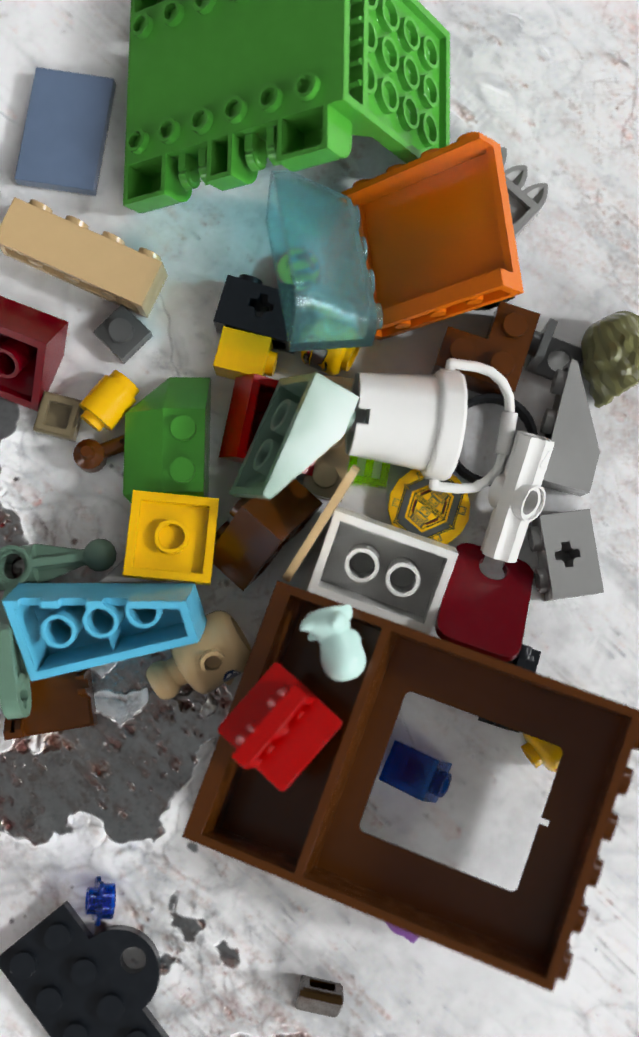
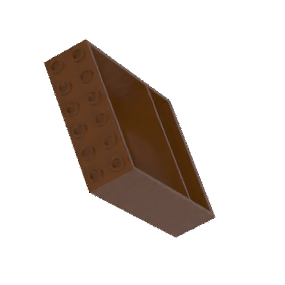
[182,580,639,992]

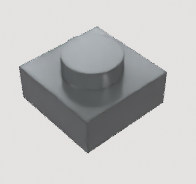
[93,304,153,364]

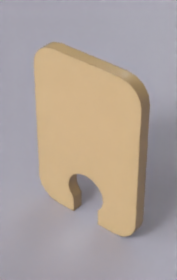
[282,464,361,582]

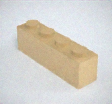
[0,197,168,318]

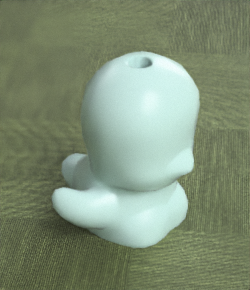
[300,604,366,682]

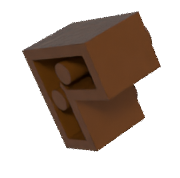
[431,301,540,394]
[213,478,323,591]

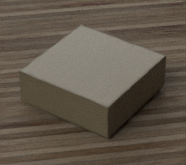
[33,391,84,442]

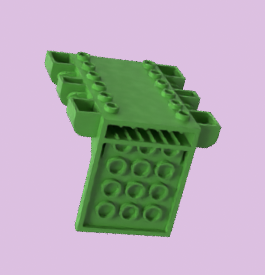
[123,0,450,213]

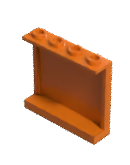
[338,132,524,341]

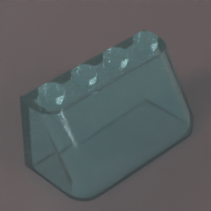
[266,170,383,352]

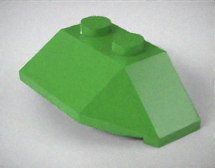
[123,377,211,503]

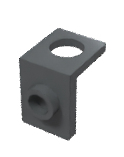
[525,318,582,380]

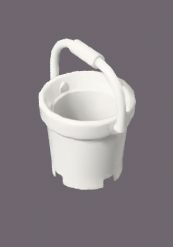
[345,358,518,494]

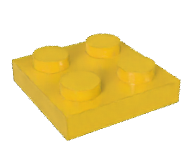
[123,490,219,586]

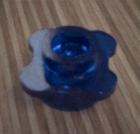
[85,876,116,926]

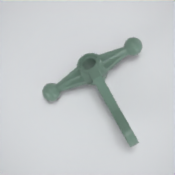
[0,538,117,720]

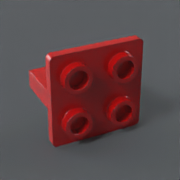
[217,663,343,791]

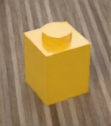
[213,326,278,380]

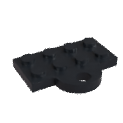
[0,901,169,1037]

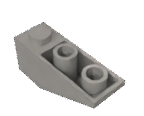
[540,359,600,497]

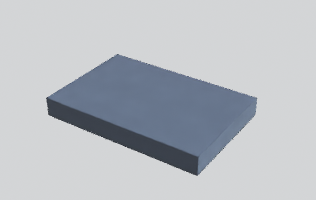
[14,67,116,196]

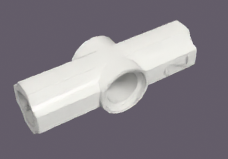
[480,431,555,563]

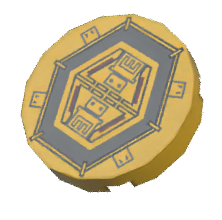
[388,469,471,544]

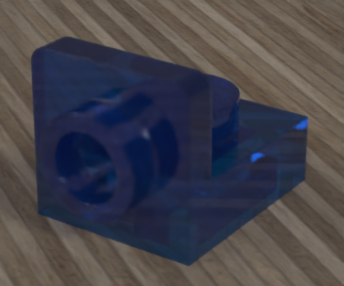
[378,740,452,803]

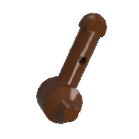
[73,434,125,473]

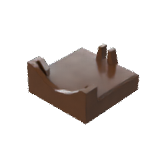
[3,668,98,740]

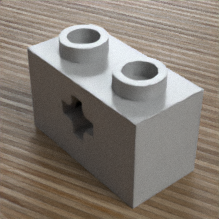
[528,509,604,601]

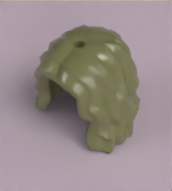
[581,311,639,408]

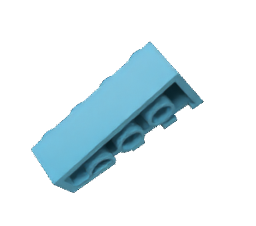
[2,583,207,682]

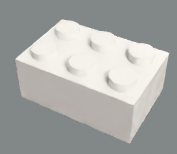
[307,506,459,635]

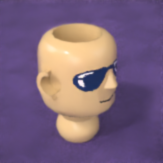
[146,610,252,700]

